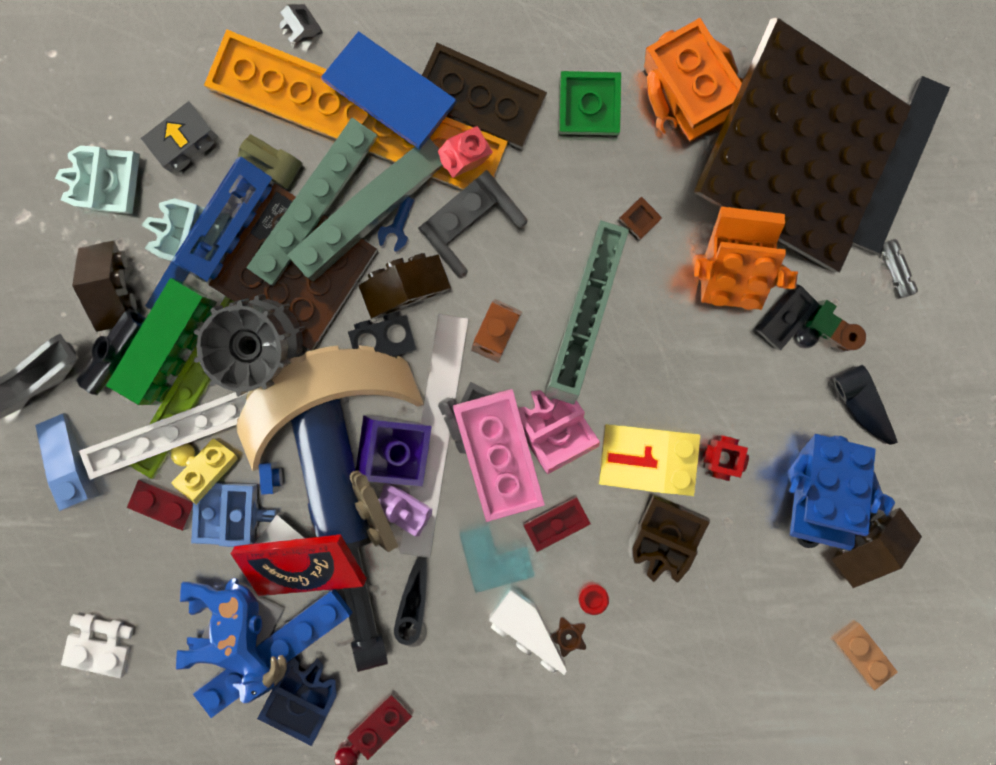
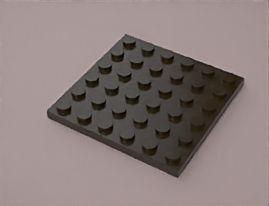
[694,18,912,273]

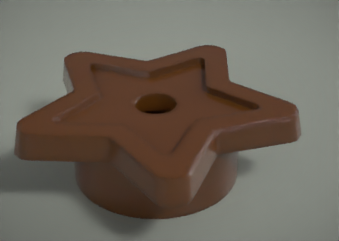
[551,618,586,657]

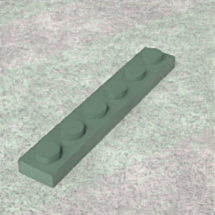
[246,118,378,287]

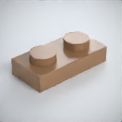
[834,622,898,691]

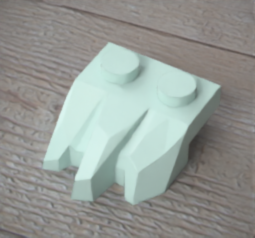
[55,146,140,214]
[142,198,231,261]

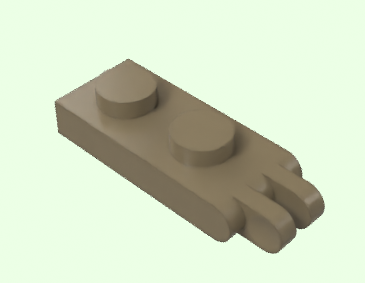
[350,471,399,552]

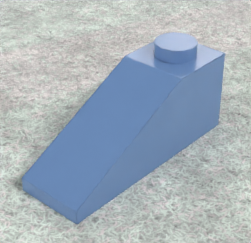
[35,413,100,511]

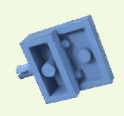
[191,483,277,547]

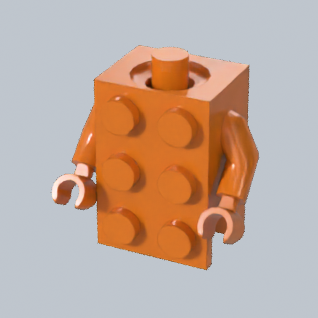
[644,18,744,142]
[692,206,798,310]

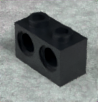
[348,311,419,358]

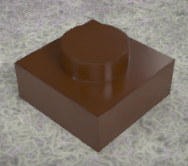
[619,196,662,240]

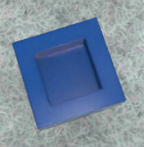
[259,462,283,495]

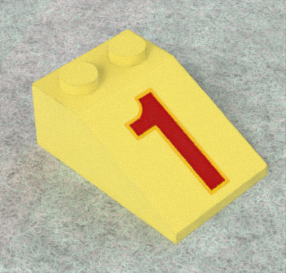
[599,424,700,496]

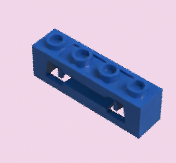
[171,157,272,282]

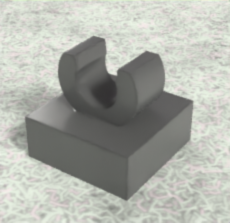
[279,4,321,42]

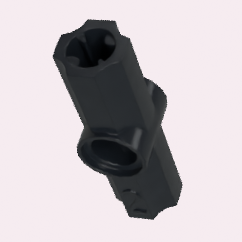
[76,309,146,395]

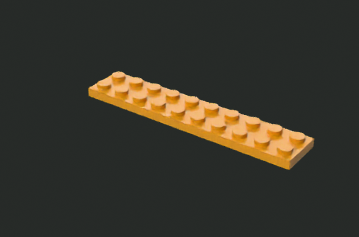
[204,29,508,190]

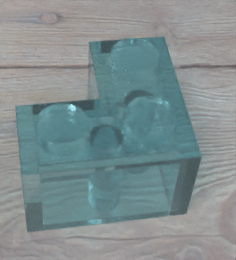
[459,522,535,593]

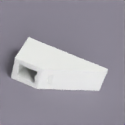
[489,586,567,675]

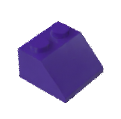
[355,415,432,487]

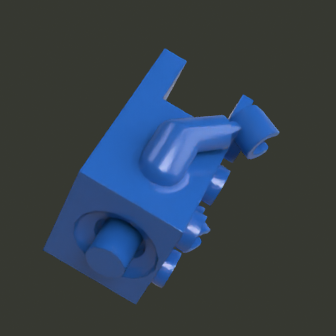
[788,434,895,551]

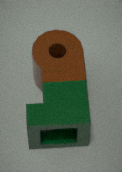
[804,300,866,351]

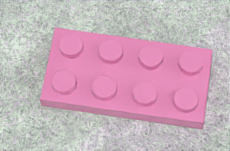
[453,389,545,522]

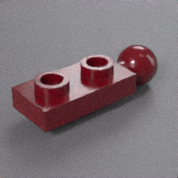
[334,693,412,765]

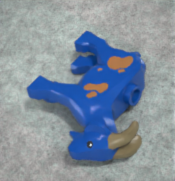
[176,578,287,703]

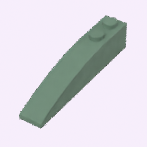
[287,138,443,282]
[545,220,629,405]

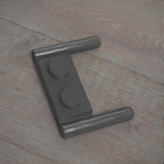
[418,170,528,277]

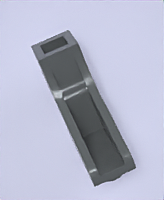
[0,333,78,419]

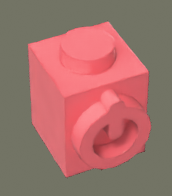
[438,126,493,178]

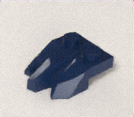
[257,658,337,746]

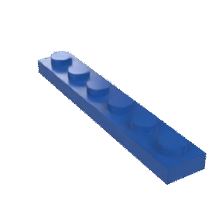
[193,589,353,718]

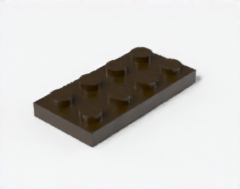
[422,42,547,149]

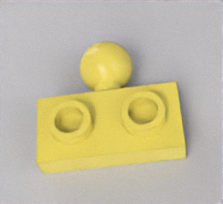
[171,438,238,505]

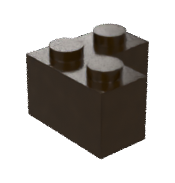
[72,240,137,332]
[358,253,451,319]
[831,508,922,588]

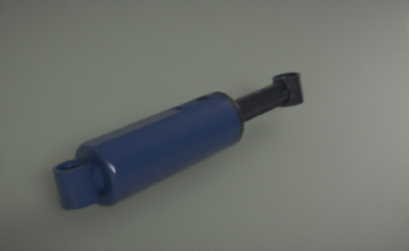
[291,399,388,672]

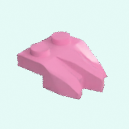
[518,390,600,475]

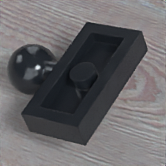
[756,284,820,351]

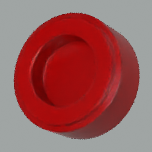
[578,583,609,615]

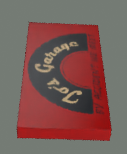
[230,534,367,596]

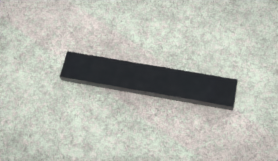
[852,76,950,255]

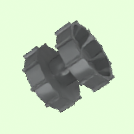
[194,294,306,397]

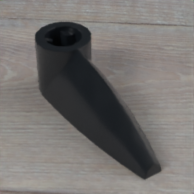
[833,365,898,445]
[394,557,427,647]

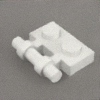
[61,614,134,678]

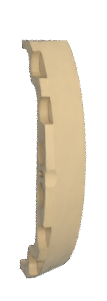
[237,345,424,471]

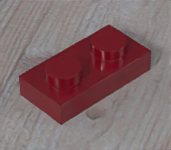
[127,479,193,531]
[523,497,591,552]

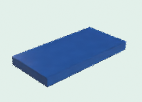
[321,31,456,150]

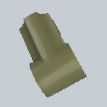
[237,134,303,189]

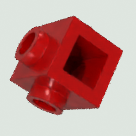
[702,435,749,481]

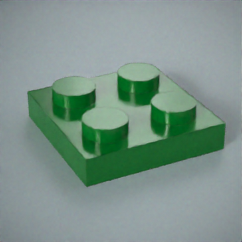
[559,71,621,135]

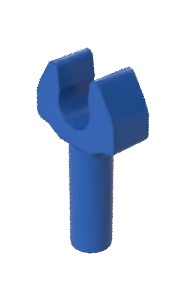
[378,197,414,253]

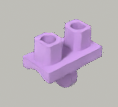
[378,483,433,537]

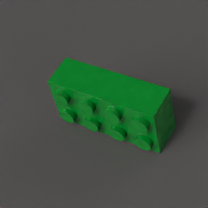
[106,278,217,405]

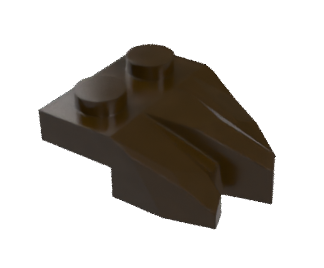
[632,494,710,583]

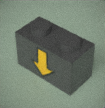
[140,101,218,173]

